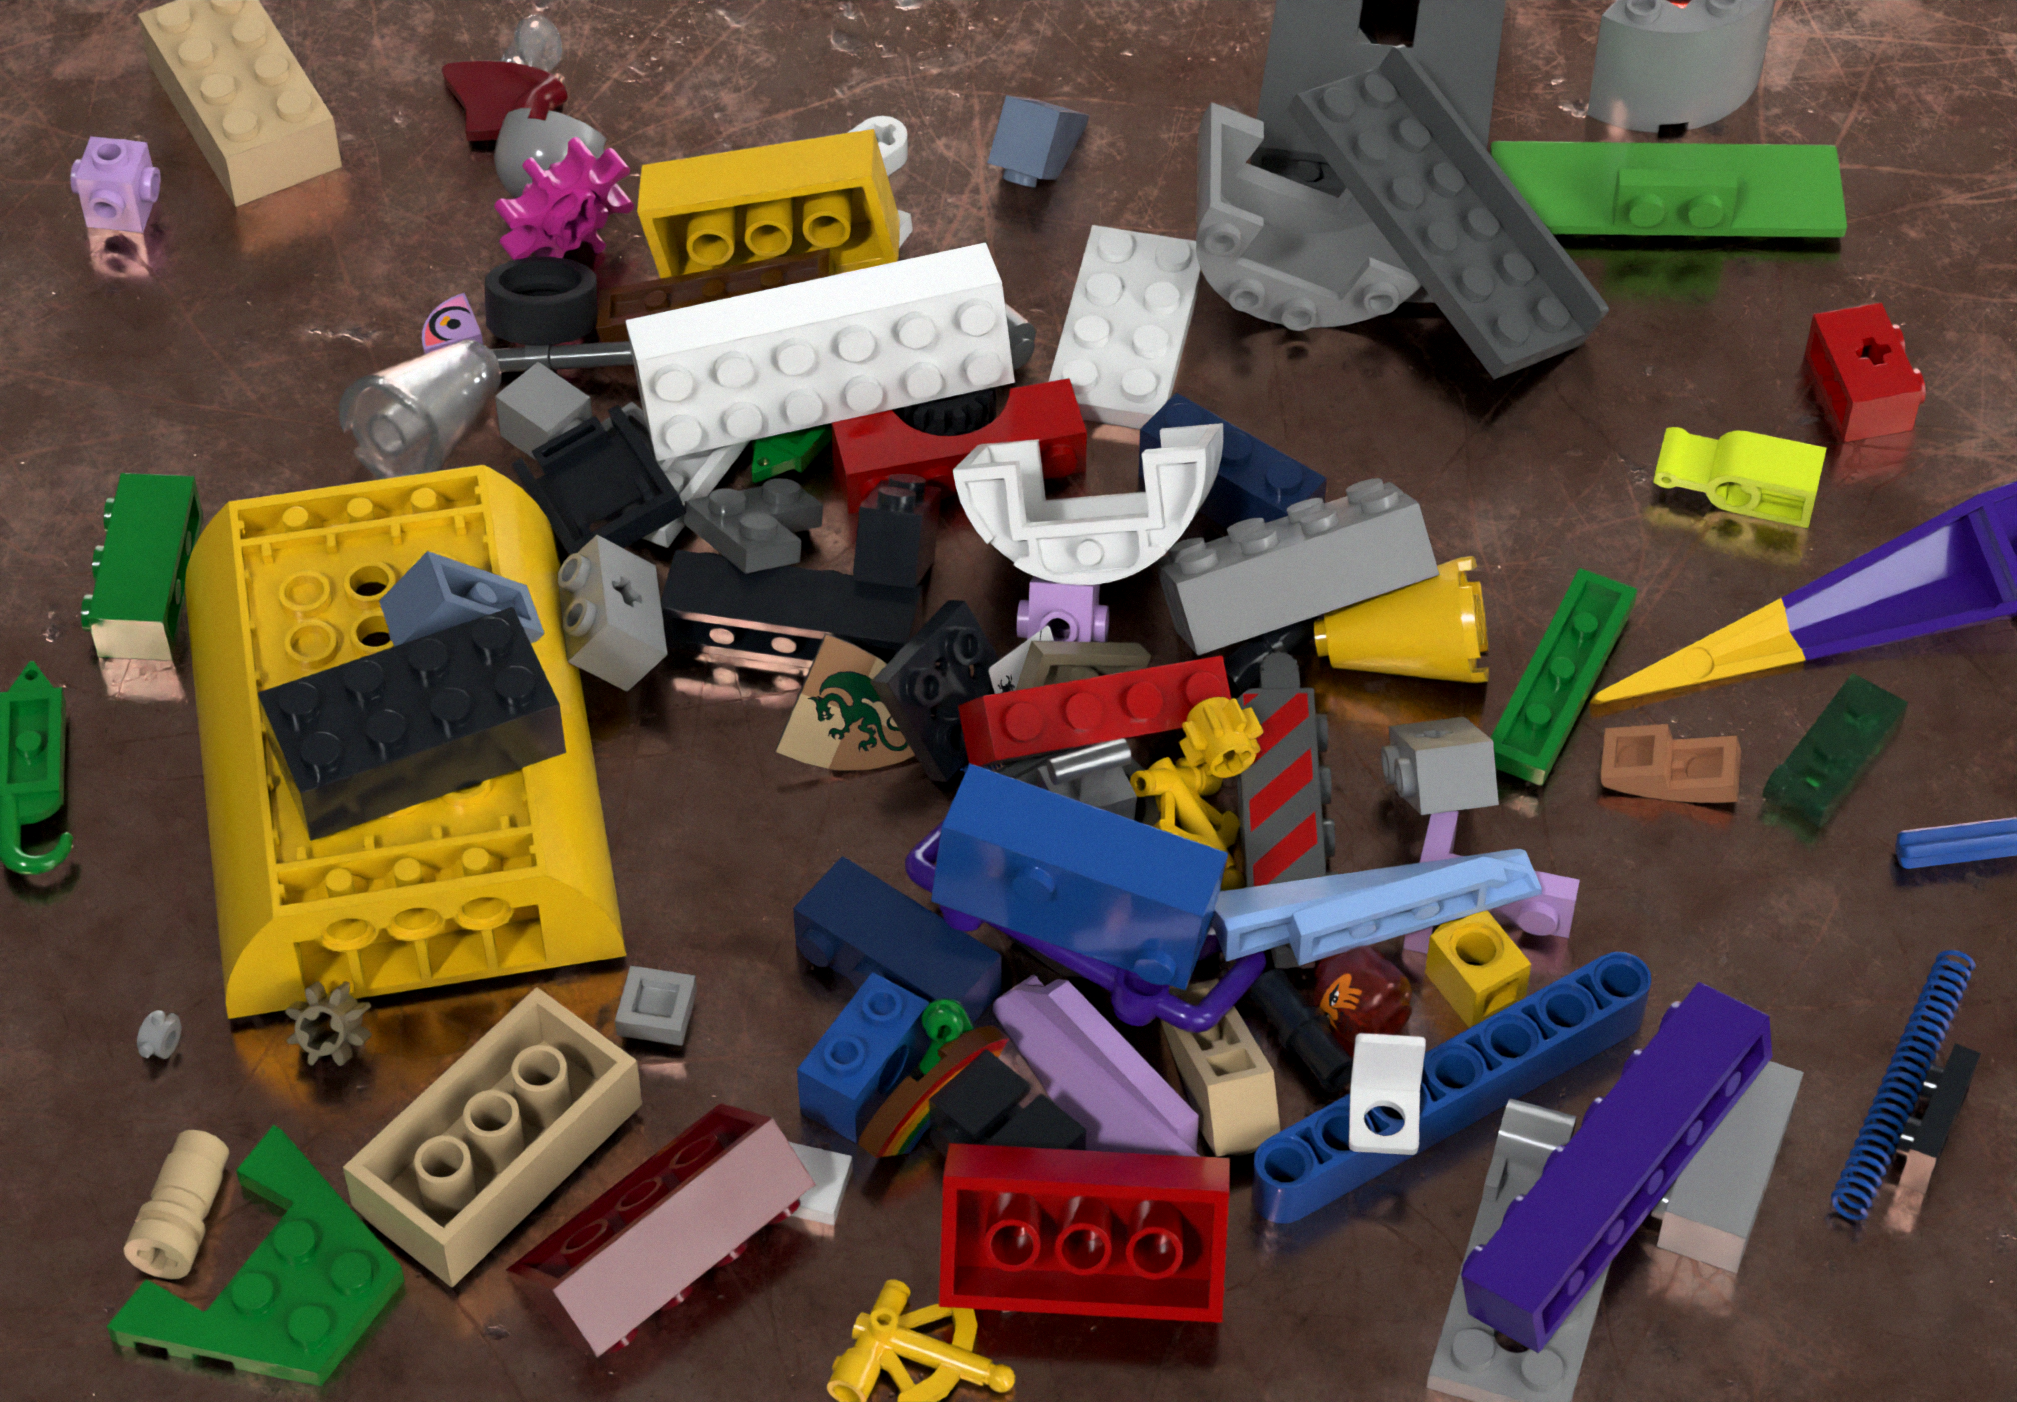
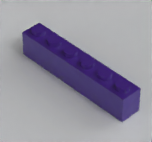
[1461,982,1773,1353]

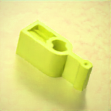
[1653,427,1827,529]

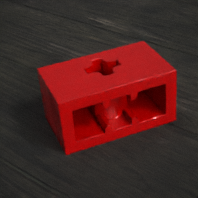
[1805,302,1926,442]

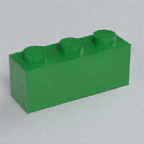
[81,473,203,661]

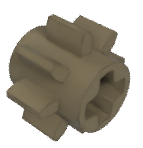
[285,981,372,1066]

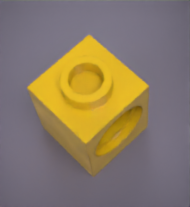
[1425,910,1531,1028]

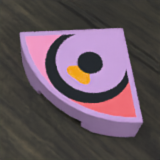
[422,292,484,364]

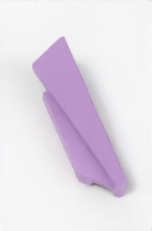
[993,975,1200,1157]

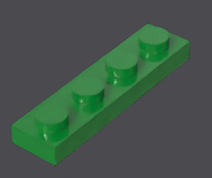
[1490,568,1638,786]

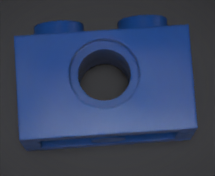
[797,972,931,1144]

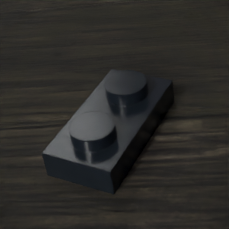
[1895,1043,1981,1194]

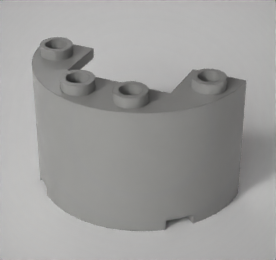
[1587,0,1776,133]
[1196,102,1421,331]

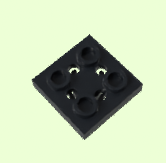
[870,600,1000,782]

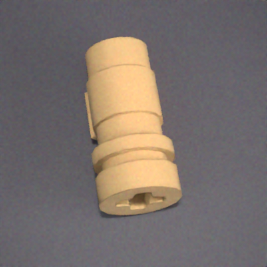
[123,1130,230,1279]

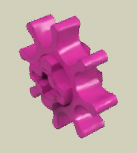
[494,137,634,260]

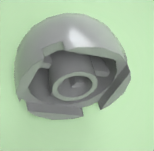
[494,108,607,198]

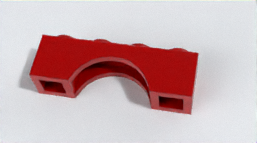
[831,378,1087,514]
[958,655,1231,767]

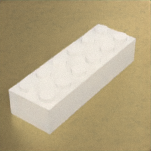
[625,242,1015,461]

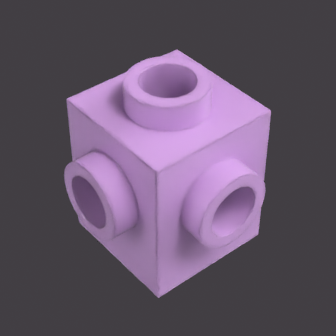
[71,136,161,233]
[1017,576,1109,642]

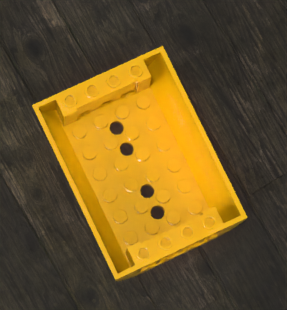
[185,465,627,1019]

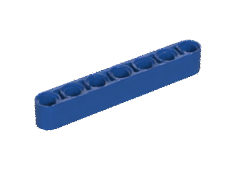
[1252,952,1651,1224]

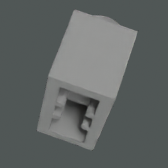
[557,535,668,692]
[1381,717,1499,815]

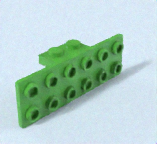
[1490,141,1847,237]

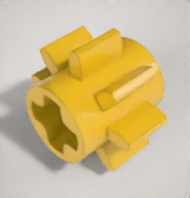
[1179,697,1264,778]

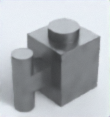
[1036,738,1137,820]

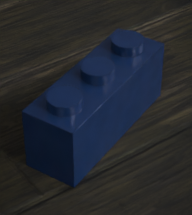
[1138,392,1327,529]
[793,856,1001,1023]

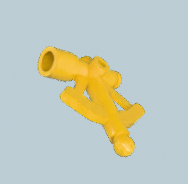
[1129,757,1246,891]
[827,1279,1015,1402]

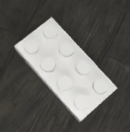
[1048,225,1203,429]

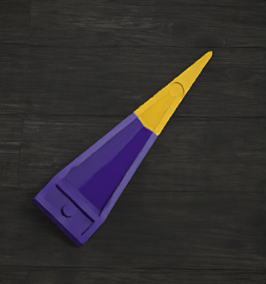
[1590,481,2017,705]

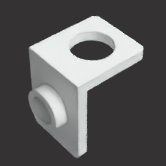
[1349,1033,1426,1155]

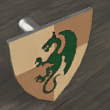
[775,633,915,770]

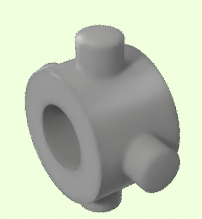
[137,1010,181,1059]

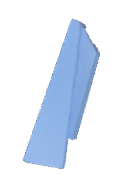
[1212,849,1542,966]

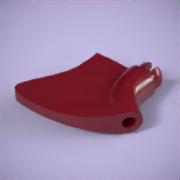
[442,61,568,141]

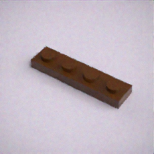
[596,248,835,343]

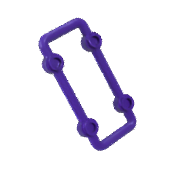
[905,819,1266,1033]

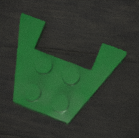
[107,1125,405,1387]

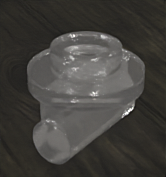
[499,15,562,71]

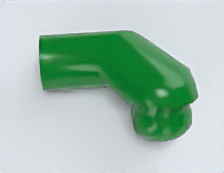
[919,998,974,1075]

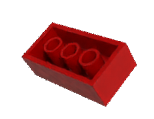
[939,1143,1230,1323]

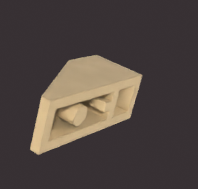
[1160,978,1281,1157]

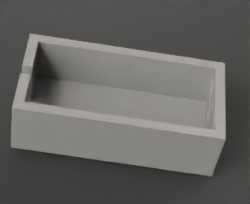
[1155,478,1439,655]

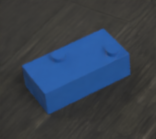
[931,764,1228,991]

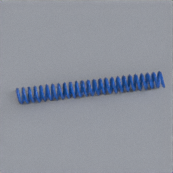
[1831,950,1976,1220]

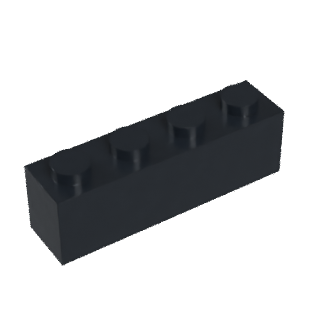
[660,550,923,668]

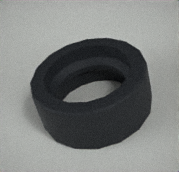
[484,257,598,346]

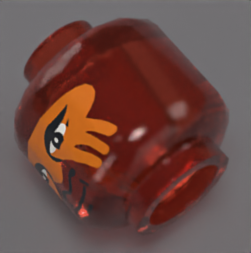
[1313,945,1413,1044]

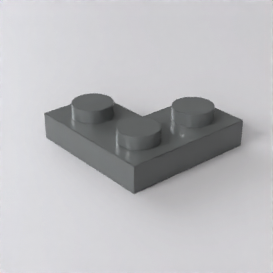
[684,478,823,574]

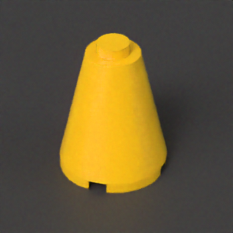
[1314,556,1489,683]

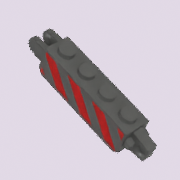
[1236,651,1338,969]

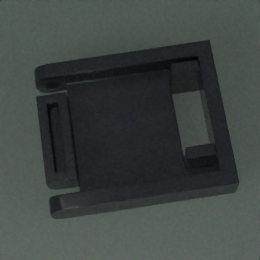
[511,405,686,557]

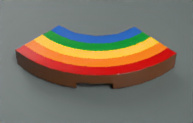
[858,1025,1010,1158]

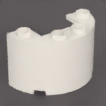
[953,423,1223,585]

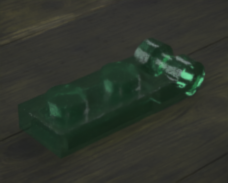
[1762,673,1909,828]

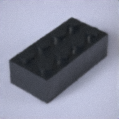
[257,607,566,841]

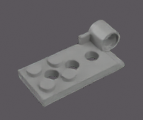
[1426,1098,1611,1402]

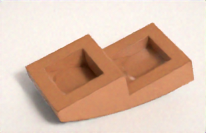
[1600,724,1741,803]

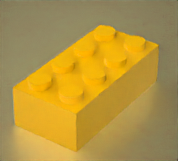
[637,129,900,279]

